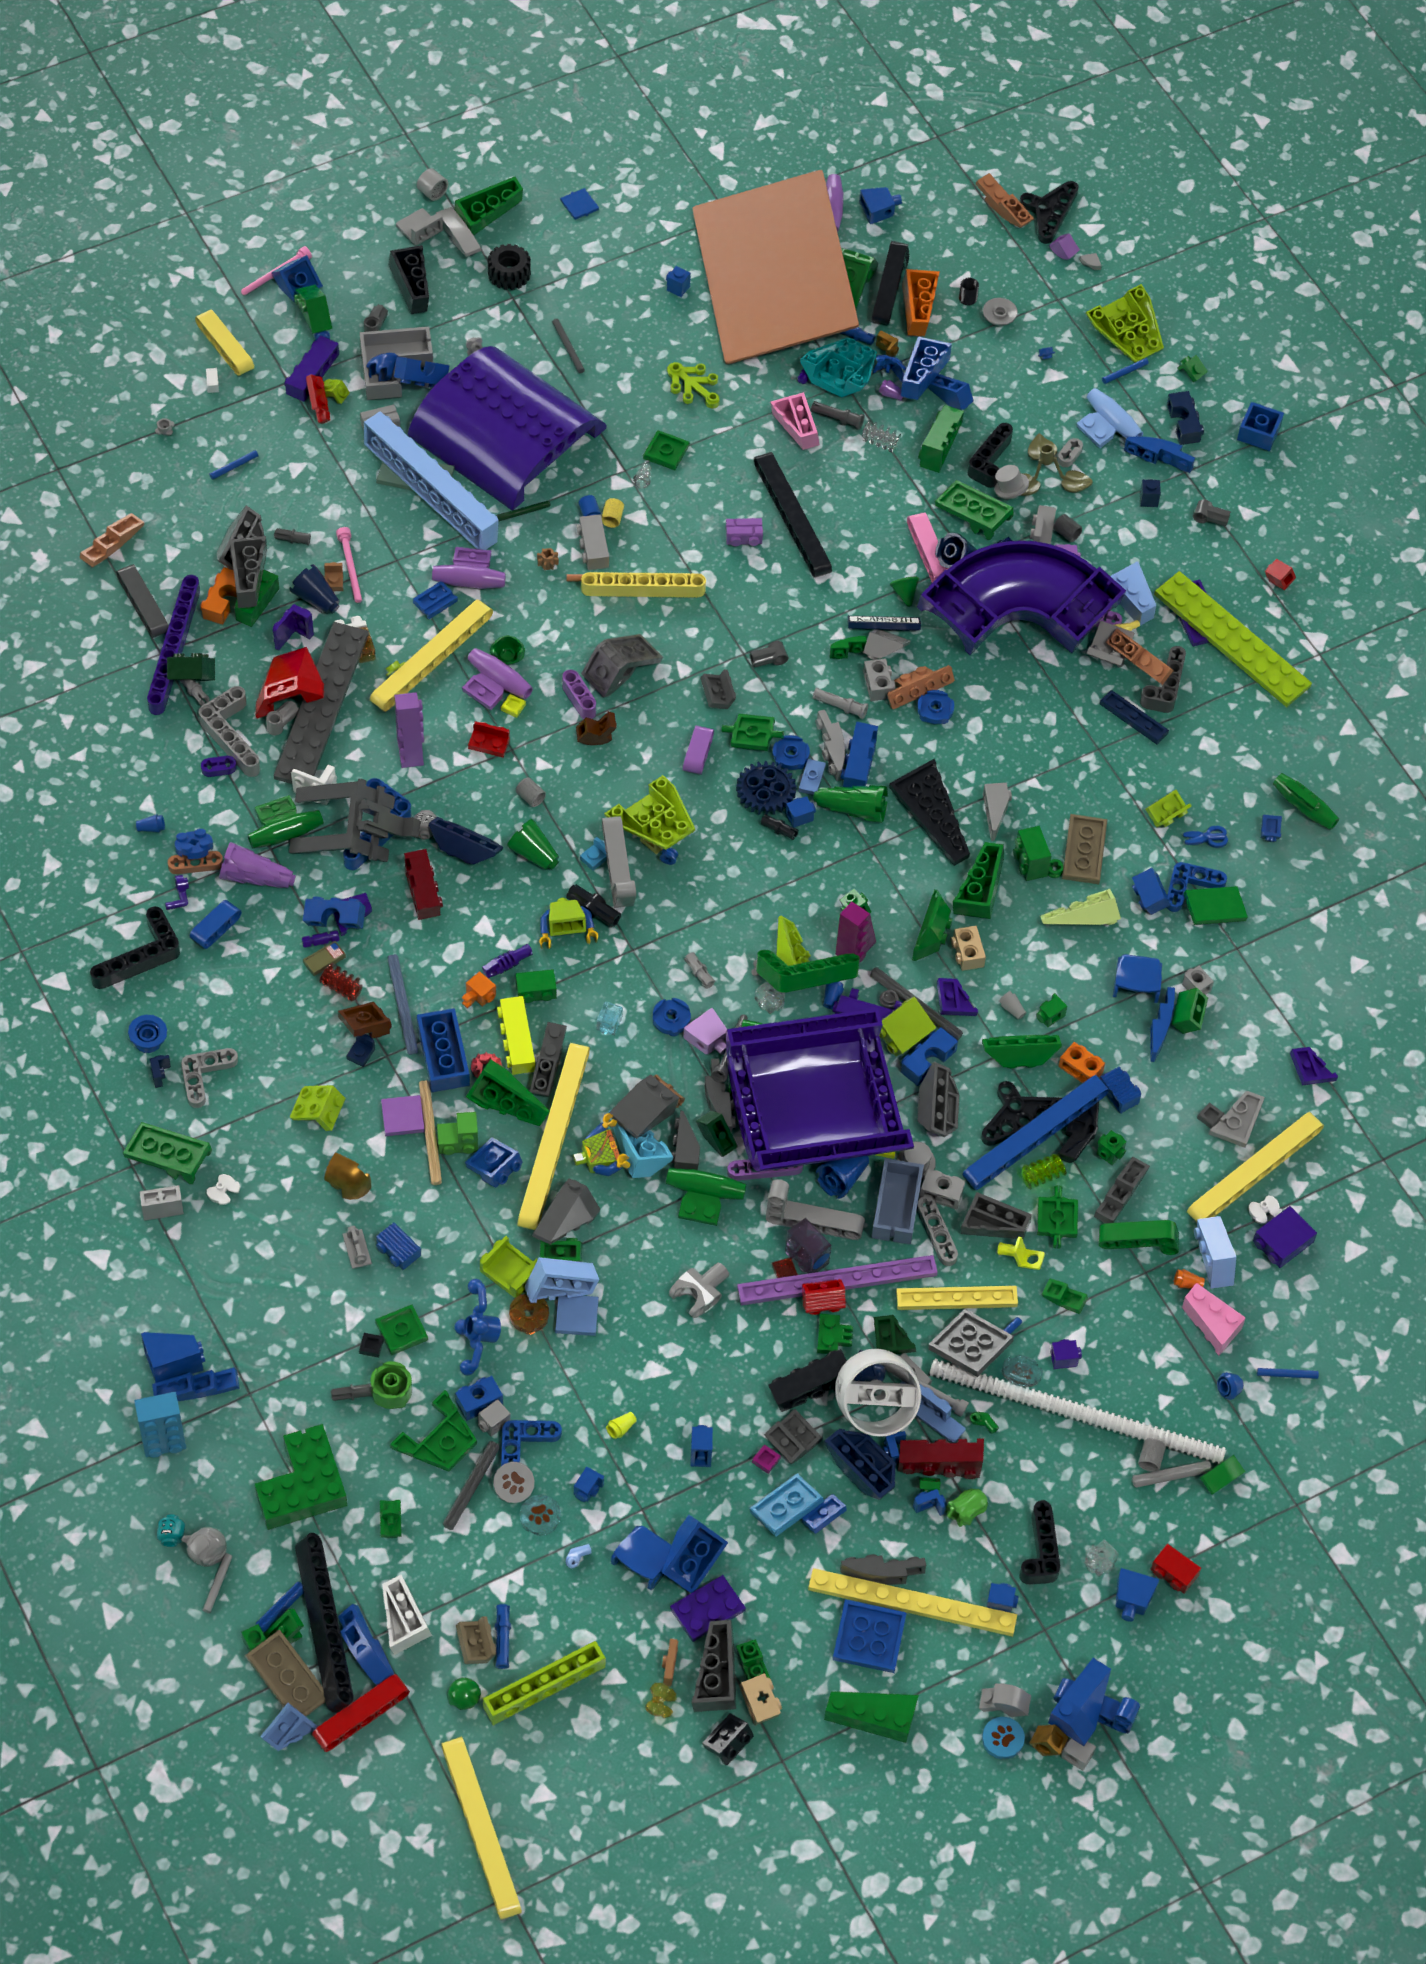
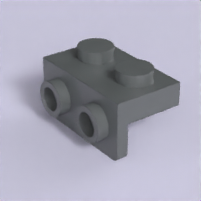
[701,669,736,709]

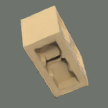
[951,926,986,971]

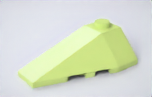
[1040,889,1121,925]

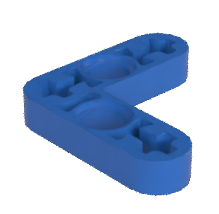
[1166,862,1227,912]
[501,1420,562,1466]

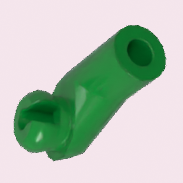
[969,1412,999,1434]

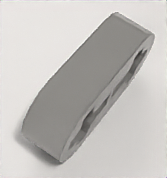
[1057,438,1083,467]

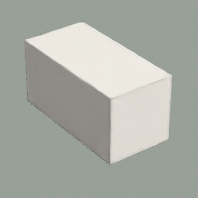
[206,368,219,393]

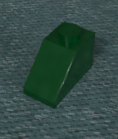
[696,1111,738,1157]

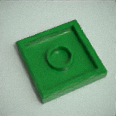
[643,430,690,471]
[375,1304,429,1355]

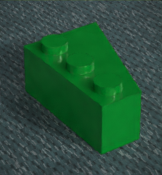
[294,285,333,334]

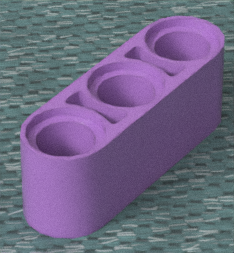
[562,669,596,719]
[683,725,714,775]

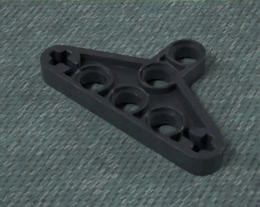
[1020,181,1079,244]
[981,1081,1062,1146]

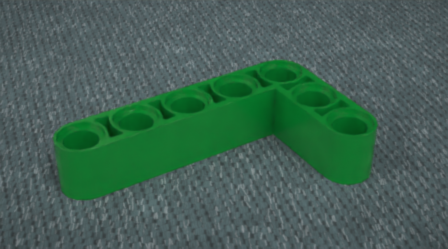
[756,950,860,993]

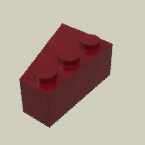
[404,849,443,920]

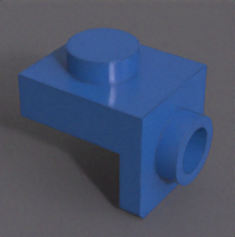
[1260,815,1282,842]
[883,1431,906,1464]
[913,1489,947,1516]

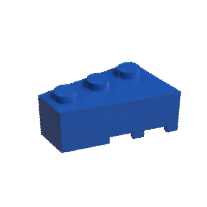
[841,722,878,787]

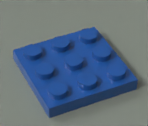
[832,1599,907,1673]

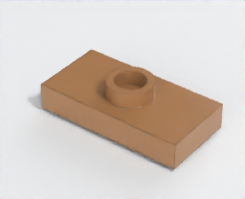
[662,1638,678,1687]

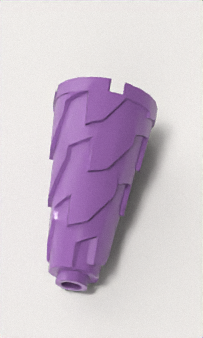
[219,842,296,888]

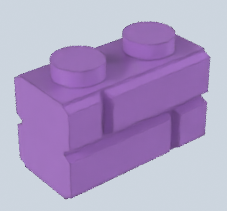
[725,518,763,546]

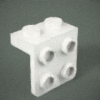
[291,765,337,805]

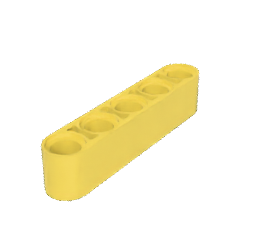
[195,309,254,376]

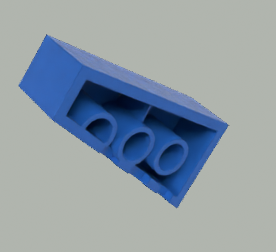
[901,337,952,400]

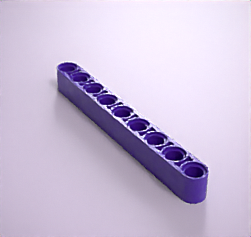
[147,575,200,715]

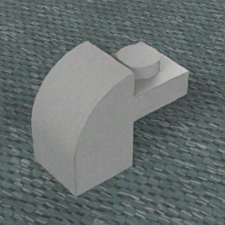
[979,1683,1031,1717]

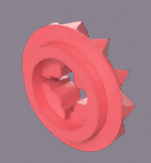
[471,1052,502,1078]

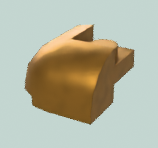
[324,1152,371,1200]

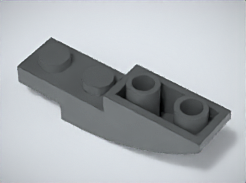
[530,1022,567,1097]
[704,1059,736,1133]
[840,1554,926,1585]

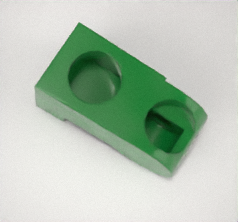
[241,1624,266,1652]

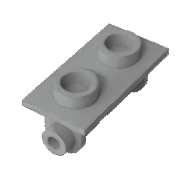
[343,1226,372,1269]

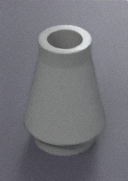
[999,991,1027,1020]

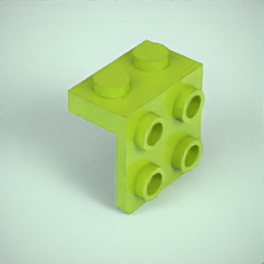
[290,1085,346,1131]

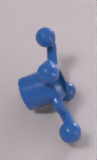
[454,1278,501,1376]

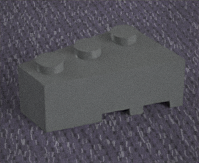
[961,1192,1032,1239]

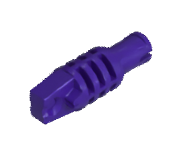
[482,944,533,978]

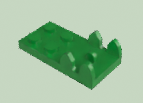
[935,480,1014,540]
[123,1122,212,1184]

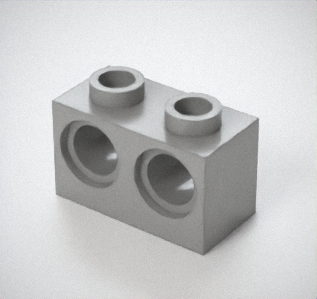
[863,659,895,701]

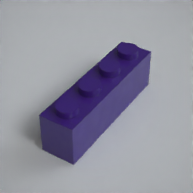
[284,335,339,402]

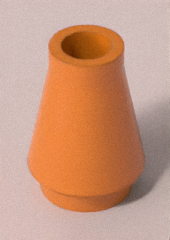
[1174,1269,1205,1289]

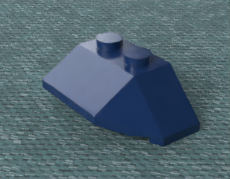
[429,817,503,865]
[824,1429,896,1500]

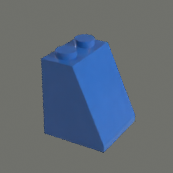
[141,1332,205,1383]

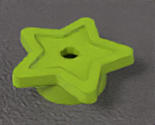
[386,660,405,676]

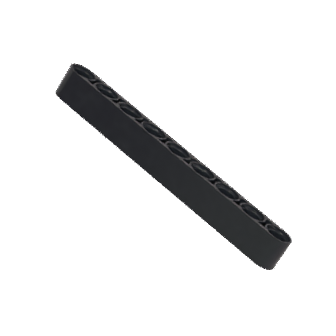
[754,452,832,578]
[295,1533,354,1713]

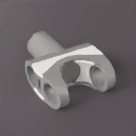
[669,1262,729,1318]

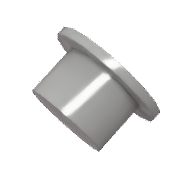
[995,465,1029,499]
[897,1141,936,1180]

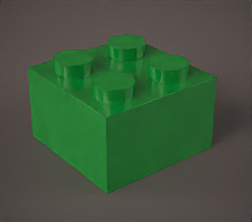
[1013,825,1052,881]

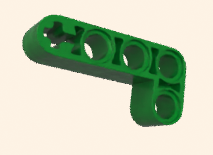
[1099,1220,1179,1255]

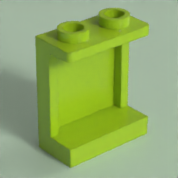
[879,996,936,1056]
[479,1236,538,1299]

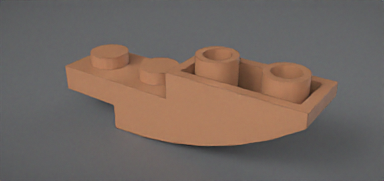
[976,173,1034,228]
[1106,628,1174,685]

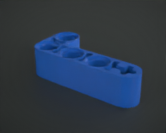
[1053,1678,1140,1734]

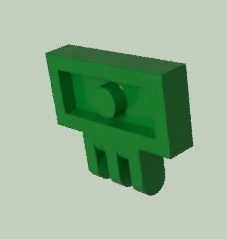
[817,1313,853,1354]

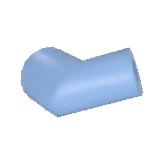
[566,1544,592,1568]

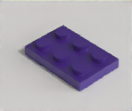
[670,1575,746,1642]

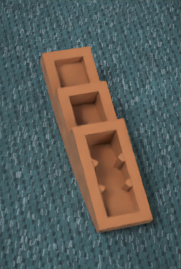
[80,513,145,567]

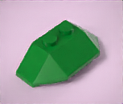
[912,889,953,961]
[982,1035,1062,1069]

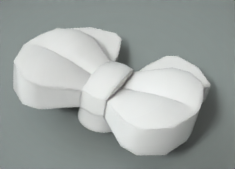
[207,1174,240,1205]
[1248,1195,1282,1224]

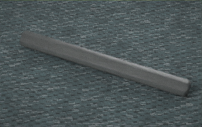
[870,967,963,1041]

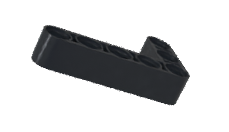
[872,241,910,325]
[90,906,180,989]

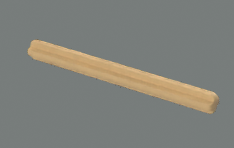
[419,1080,442,1185]

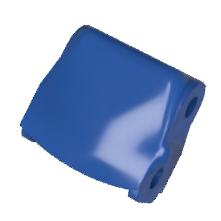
[1113,954,1162,1003]
[611,1526,671,1590]

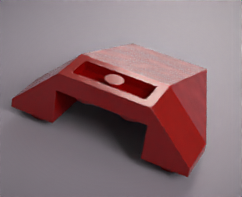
[255,647,324,719]

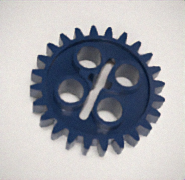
[736,761,797,815]

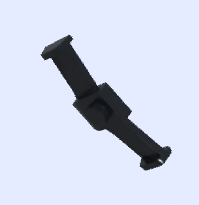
[1057,1102,1099,1163]

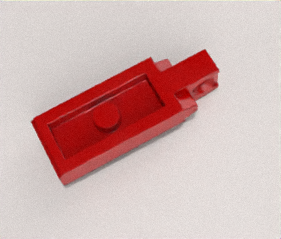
[306,374,330,424]

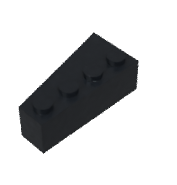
[389,245,429,314]
[768,1349,855,1412]

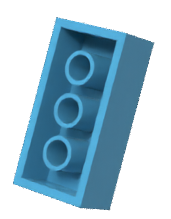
[134,1391,186,1458]

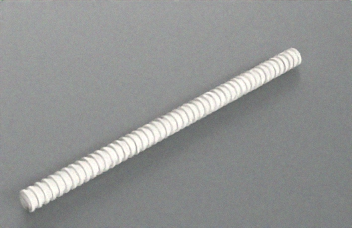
[929,1359,1226,1465]

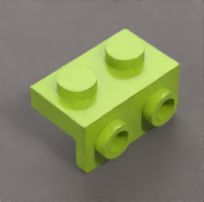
[1145,789,1191,827]

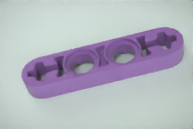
[727,1159,803,1181]

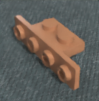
[887,665,954,709]

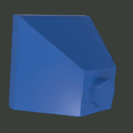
[271,255,323,302]

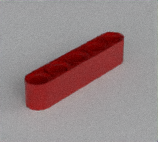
[312,1674,410,1752]

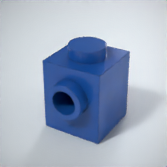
[666,266,691,297]
[785,796,816,827]
[987,1583,1019,1613]

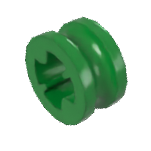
[1048,859,1064,878]

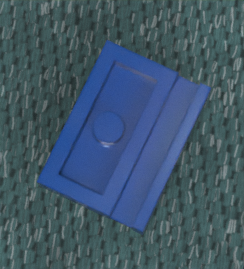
[413,581,458,619]

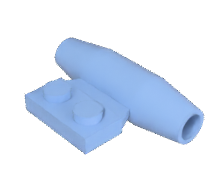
[1077,388,1143,448]

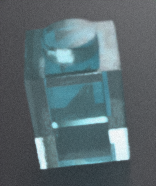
[597,1001,623,1036]

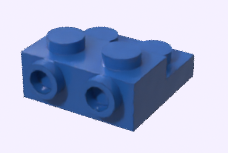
[465,1137,523,1188]

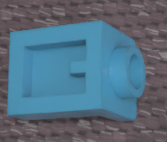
[580,837,607,871]

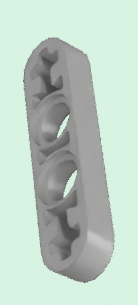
[917,1196,958,1266]

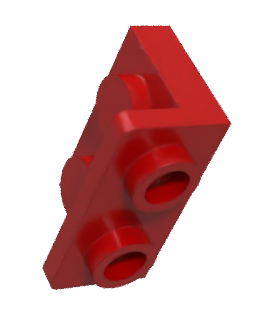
[468,721,510,758]

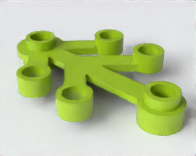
[667,362,720,409]

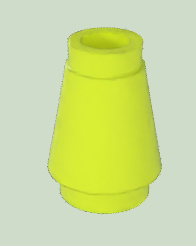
[606,1412,637,1439]

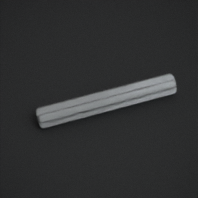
[1132,1461,1212,1488]

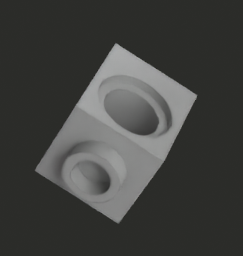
[1182,966,1214,995]
[478,1399,511,1437]
[1061,1738,1096,1771]

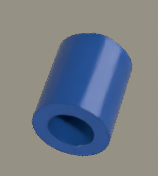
[578,495,602,516]

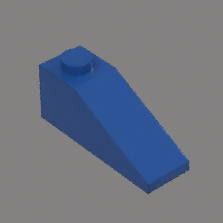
[928,374,974,410]

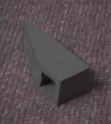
[671,1110,700,1170]

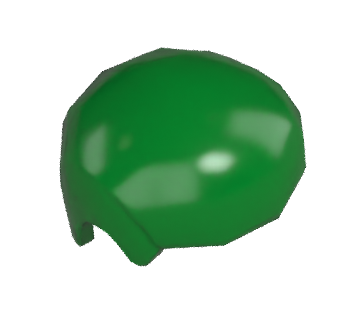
[447,1677,481,1710]

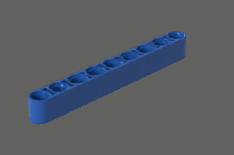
[962,1075,1109,1190]

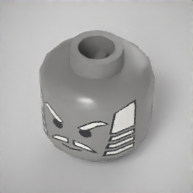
[414,810,437,839]

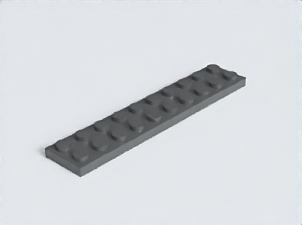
[274,622,369,784]

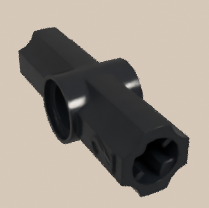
[566,884,621,928]

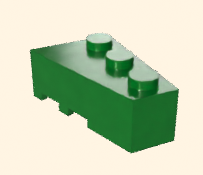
[235,570,279,627]

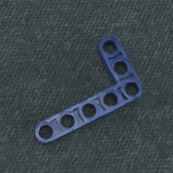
[343,778,411,870]

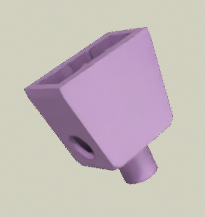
[683,1008,727,1055]

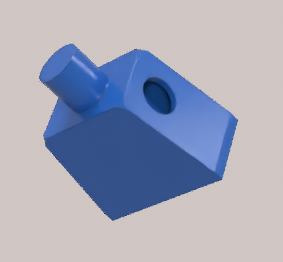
[859,187,902,225]
[1115,1568,1159,1621]

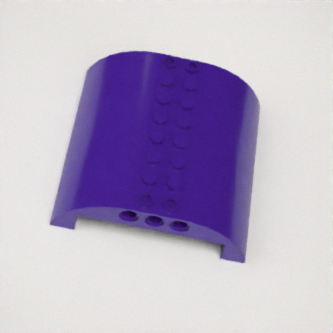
[407,346,607,510]
[726,1008,914,1172]

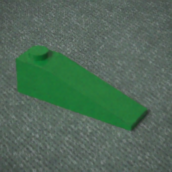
[466,1059,550,1126]

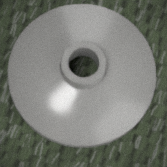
[983,298,1017,325]

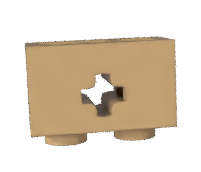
[739,1673,782,1725]

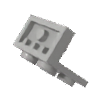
[396,208,443,246]
[1087,621,1134,667]

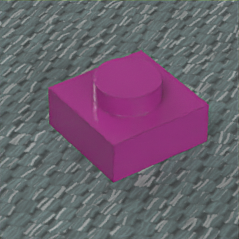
[752,1444,781,1474]

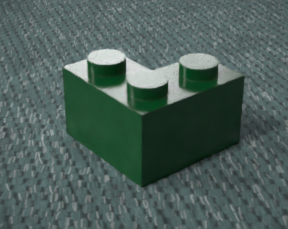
[167,653,215,681]

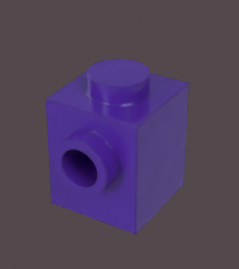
[1050,1339,1082,1369]

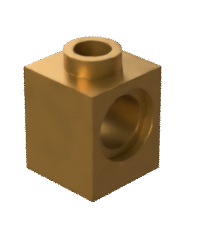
[1030,1725,1068,1756]

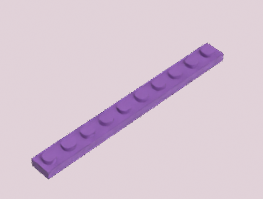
[737,1255,938,1306]

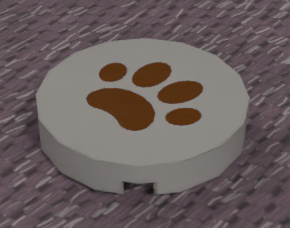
[493,1462,535,1503]

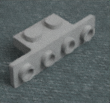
[1030,505,1056,544]

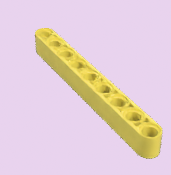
[370,599,493,712]
[1187,1112,1324,1222]
[441,1737,522,1920]

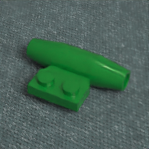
[1273,773,1339,830]
[248,795,324,848]
[666,1168,747,1226]

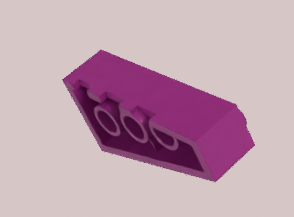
[835,901,876,962]

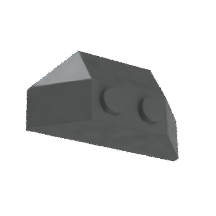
[216,505,264,570]
[917,1062,960,1137]

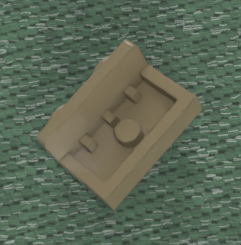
[456,1616,496,1664]

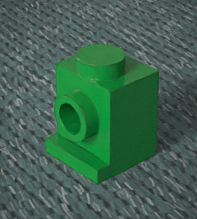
[1036,993,1067,1027]

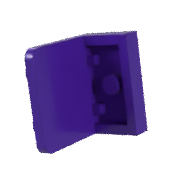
[272,604,314,650]

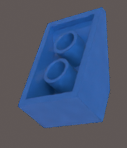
[661,1515,729,1593]

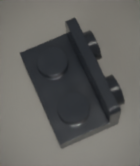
[702,1713,754,1766]

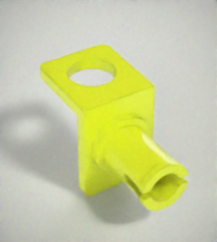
[998,1237,1045,1270]

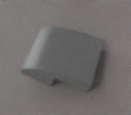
[764,1409,823,1464]

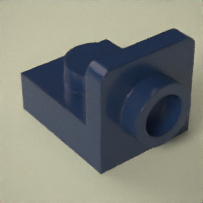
[346,1034,375,1067]
[150,1055,171,1088]

